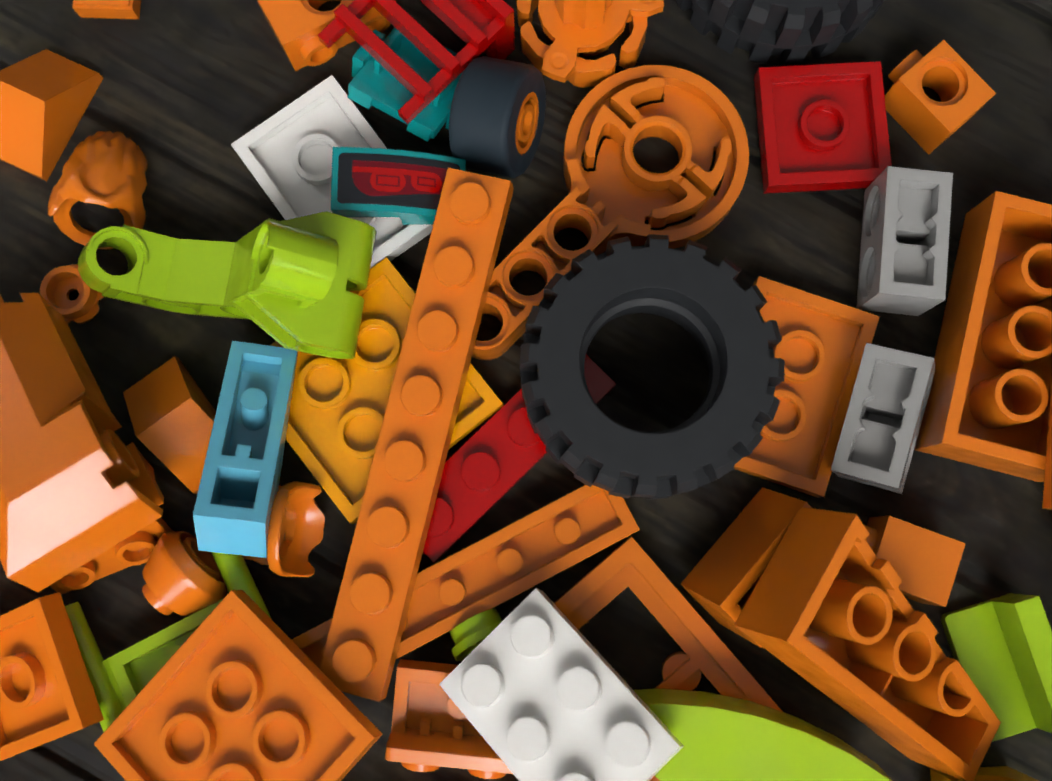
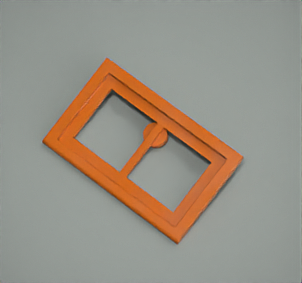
[554,536,783,781]

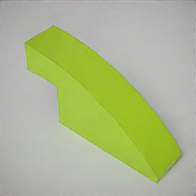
[633,688,893,781]

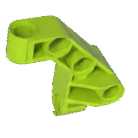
[78,211,377,359]

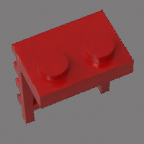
[318,0,515,124]

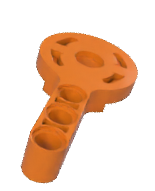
[472,65,749,360]

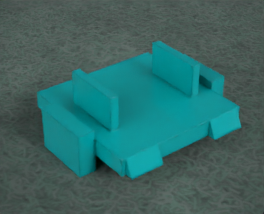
[348,27,462,142]

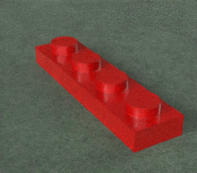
[423,355,616,563]

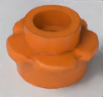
[40,264,104,324]

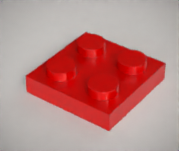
[754,61,892,194]

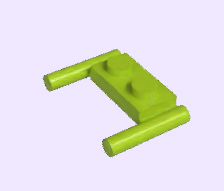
[65,552,271,732]

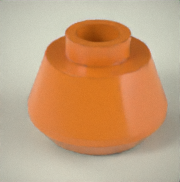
[142,531,228,616]

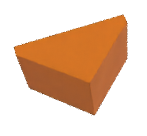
[0,49,103,181]
[123,356,216,494]

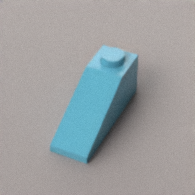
[193,341,298,558]

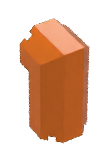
[0,293,164,592]

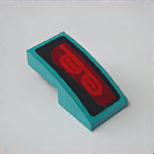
[331,147,467,225]

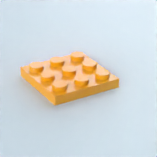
[270,257,503,524]

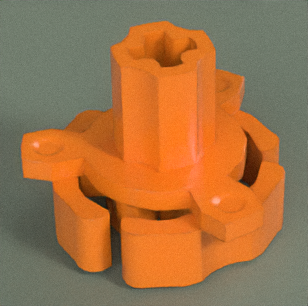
[517,0,664,88]

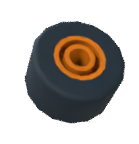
[449,56,546,178]

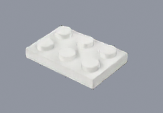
[231,75,433,269]
[439,588,684,781]

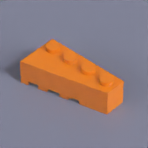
[734,507,1001,781]

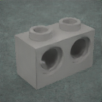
[856,166,953,316]
[831,343,936,494]

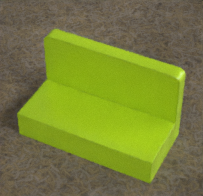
[941,593,1052,742]

